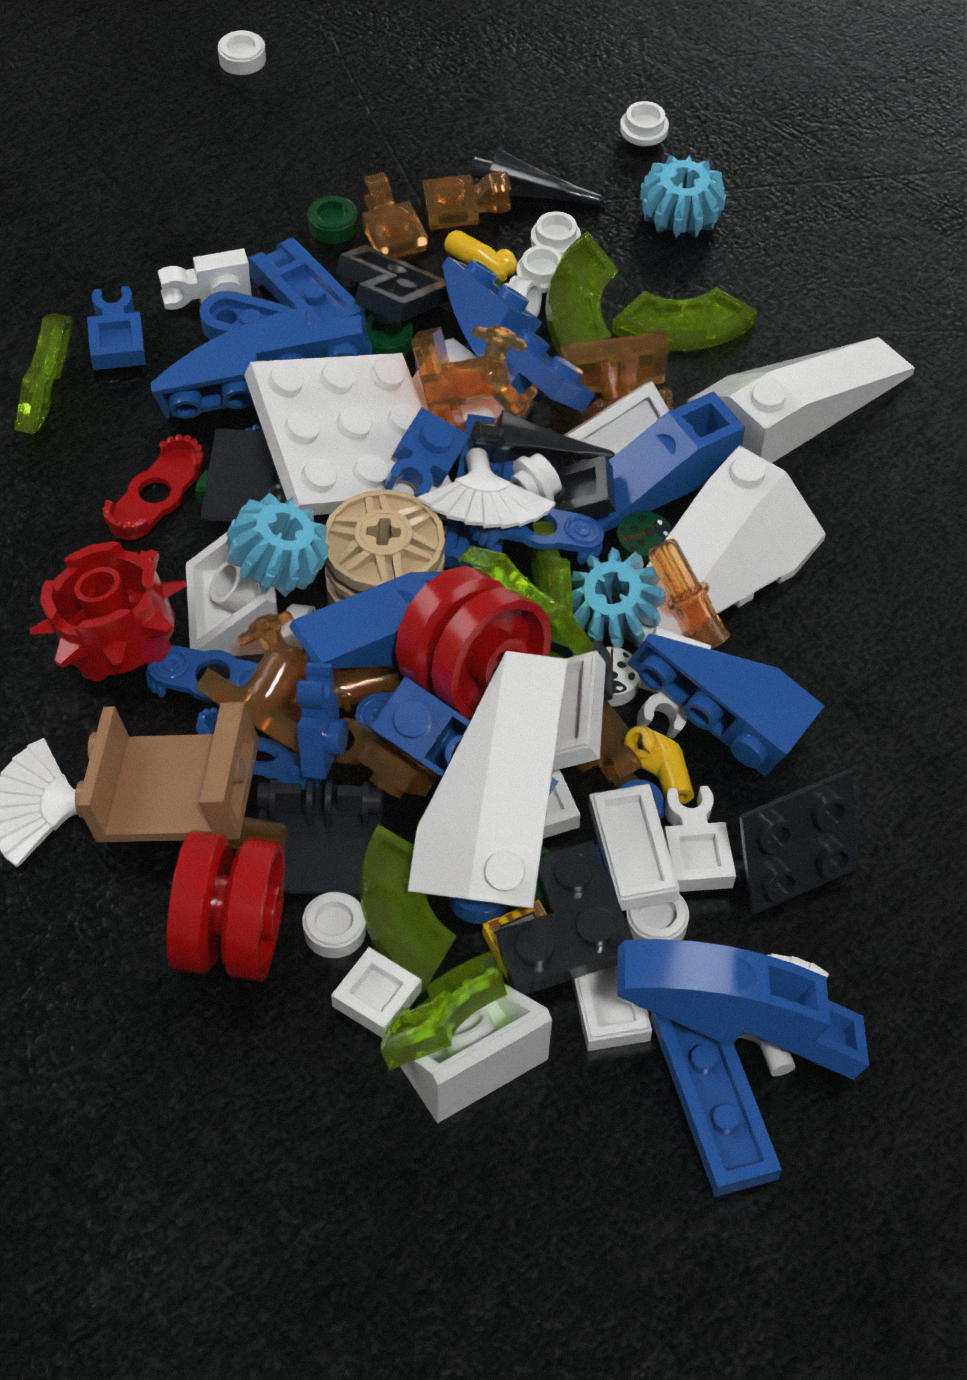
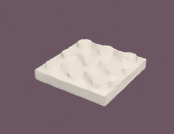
[244,353,451,515]

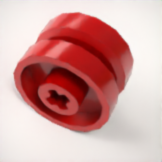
[395,566,552,720]
[167,830,285,982]

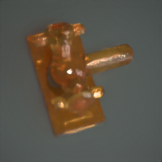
[411,325,538,432]
[559,331,673,422]
[195,611,341,755]

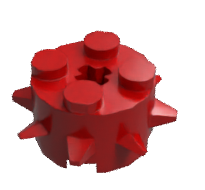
[29,541,186,681]

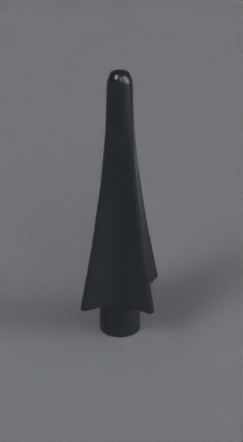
[470,148,604,206]
[471,410,615,462]

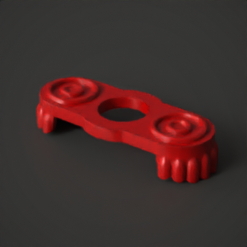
[103,434,204,540]

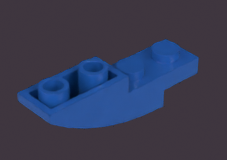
[442,257,595,412]
[151,307,373,419]
[617,939,869,1080]

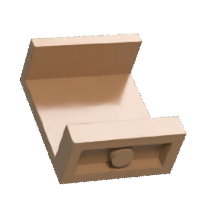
[75,702,260,842]

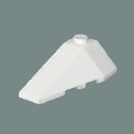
[687,337,915,463]
[624,445,826,647]
[408,651,568,909]

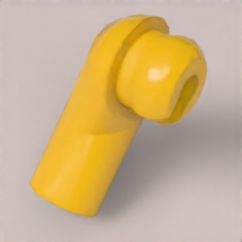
[445,230,517,283]
[623,725,694,805]

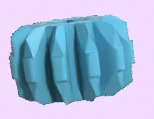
[640,154,726,238]
[226,493,329,597]
[566,547,666,648]

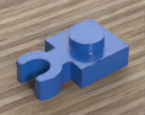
[87,286,146,370]
[384,407,470,498]
[297,662,348,779]

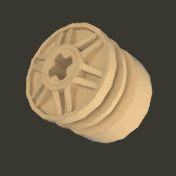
[325,489,445,605]

